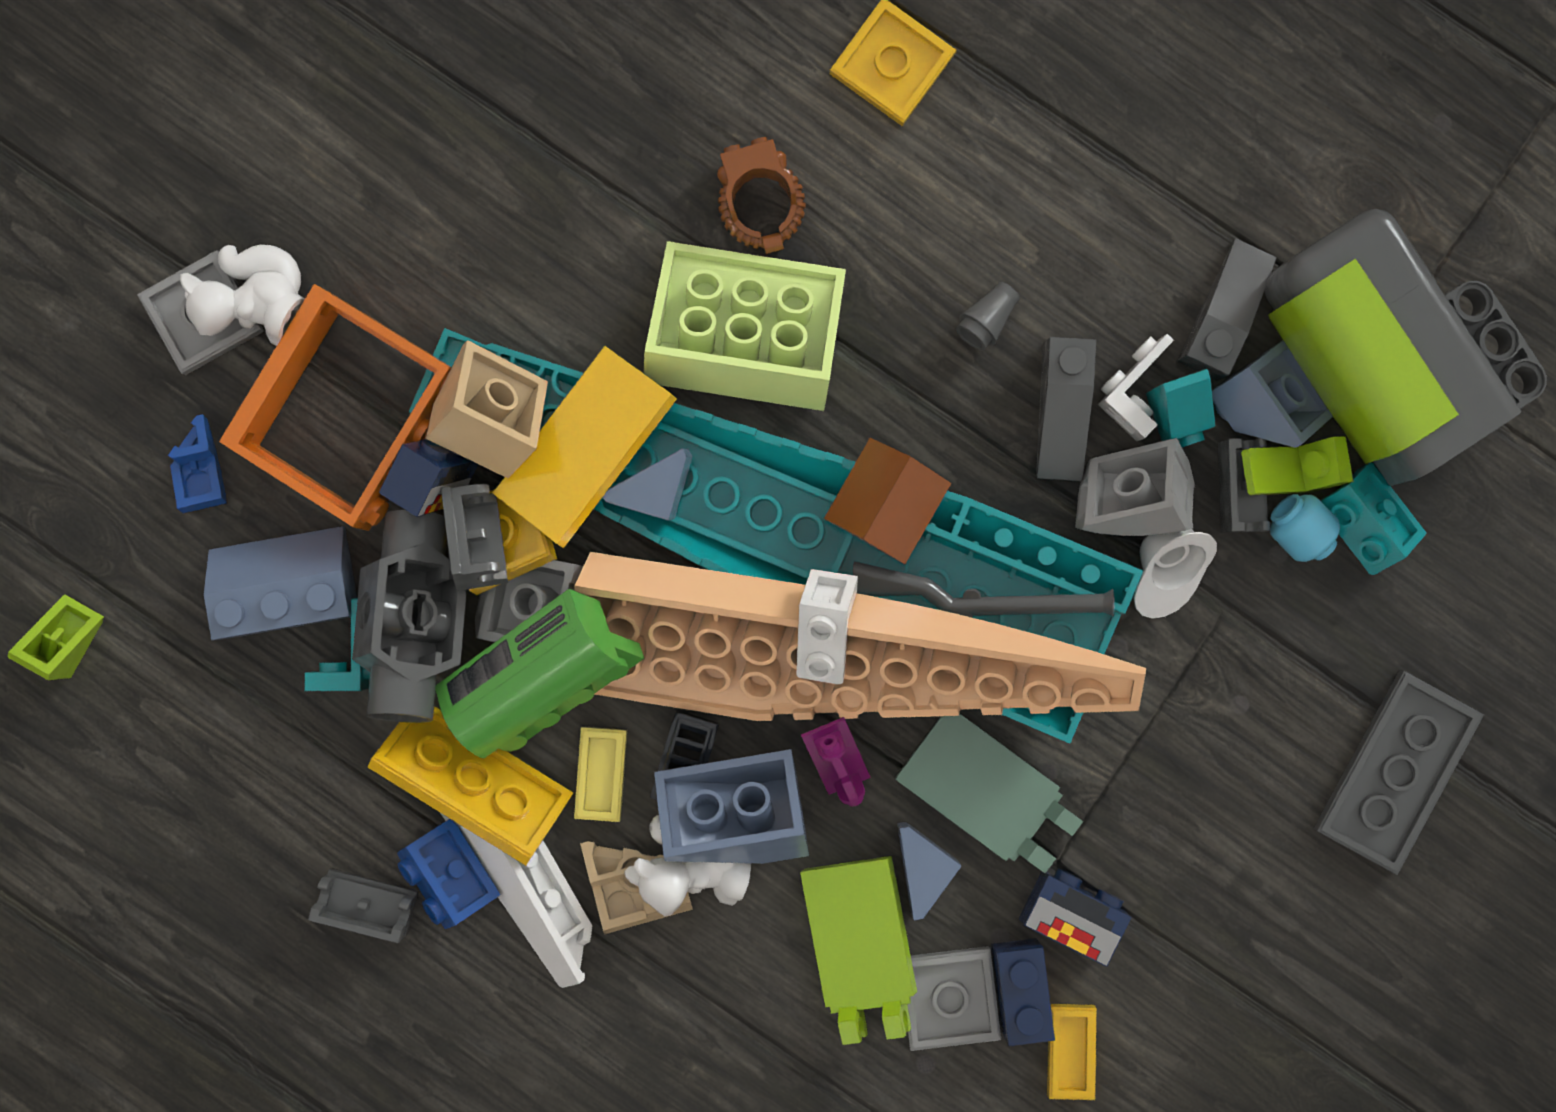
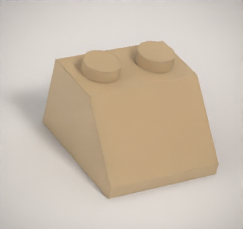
[426,340,548,478]

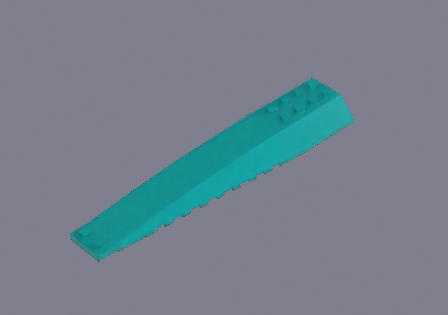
[409,328,1143,743]

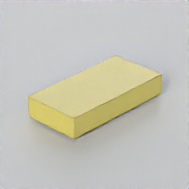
[574,727,627,822]

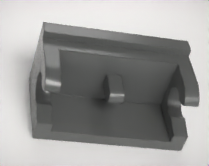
[1218,438,1270,533]
[441,484,508,591]
[308,869,418,943]

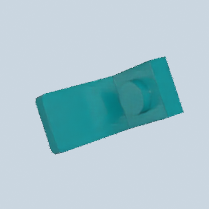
[305,598,370,691]

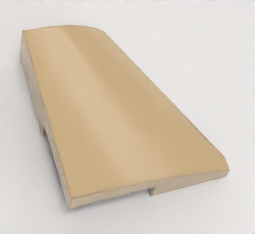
[580,841,693,934]

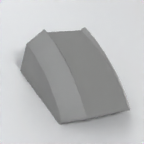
[1075,438,1195,536]
[475,560,583,642]

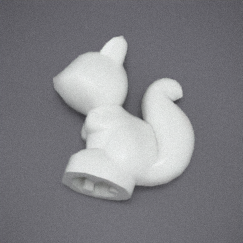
[180,245,305,346]
[624,815,751,917]

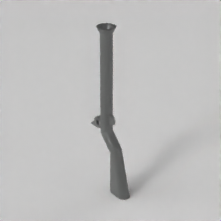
[853,561,1115,618]

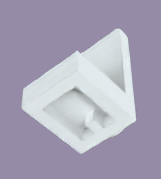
[1098,334,1174,441]
[796,569,858,684]

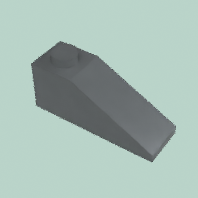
[1176,238,1277,381]
[1036,337,1096,481]

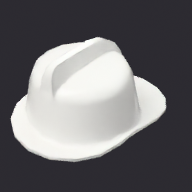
[1133,529,1217,619]

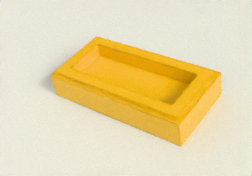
[1047,1004,1097,1100]

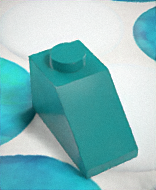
[1146,369,1215,447]

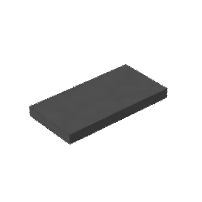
[1313,670,1484,875]

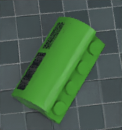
[435,589,645,759]

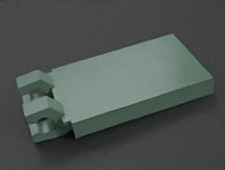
[895,713,1083,873]

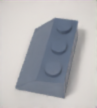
[204,526,357,640]

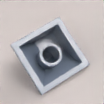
[1212,340,1333,448]

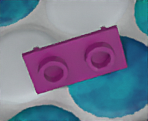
[801,717,871,807]

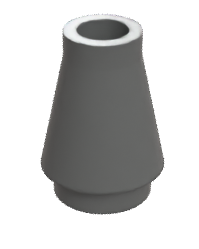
[956,282,1020,351]

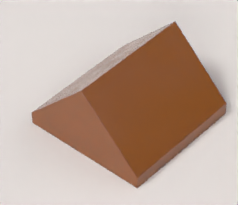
[824,438,951,565]

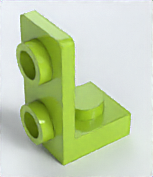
[1241,436,1353,495]

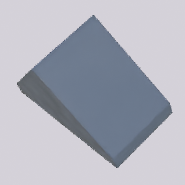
[603,448,692,520]
[897,822,961,920]

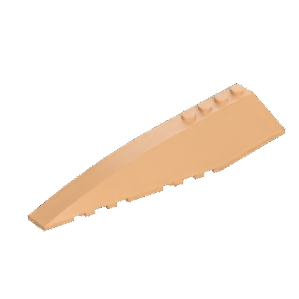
[574,552,1146,721]

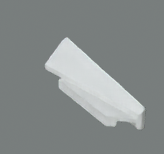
[440,813,592,988]

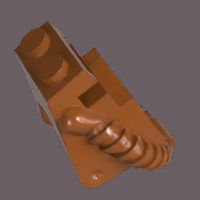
[717,137,806,254]

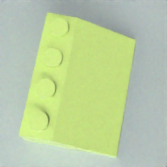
[644,241,846,411]

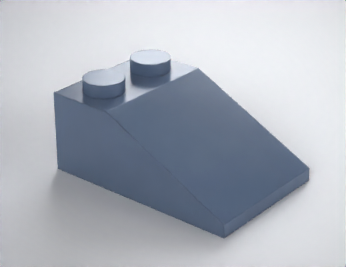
[654,749,809,864]

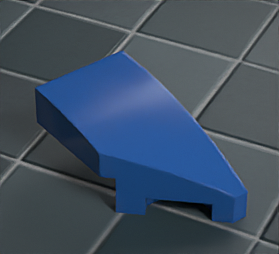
[168,414,227,513]

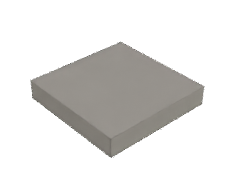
[137,250,264,375]
[908,946,1001,1051]

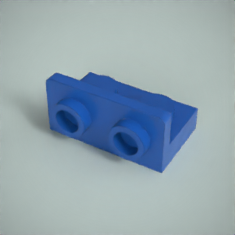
[397,819,501,929]

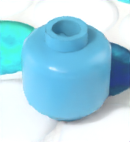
[1270,494,1340,562]

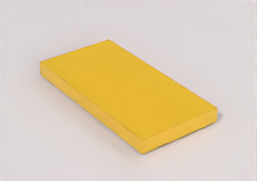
[493,346,677,548]
[368,706,573,866]

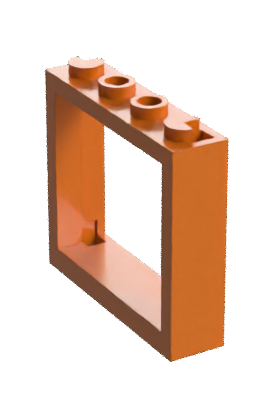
[219,284,452,531]

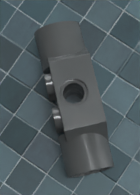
[352,510,467,723]

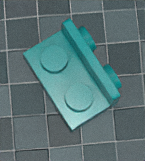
[1321,462,1427,575]

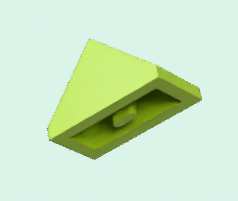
[8,594,104,680]

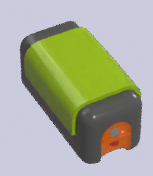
[1264,209,1547,486]

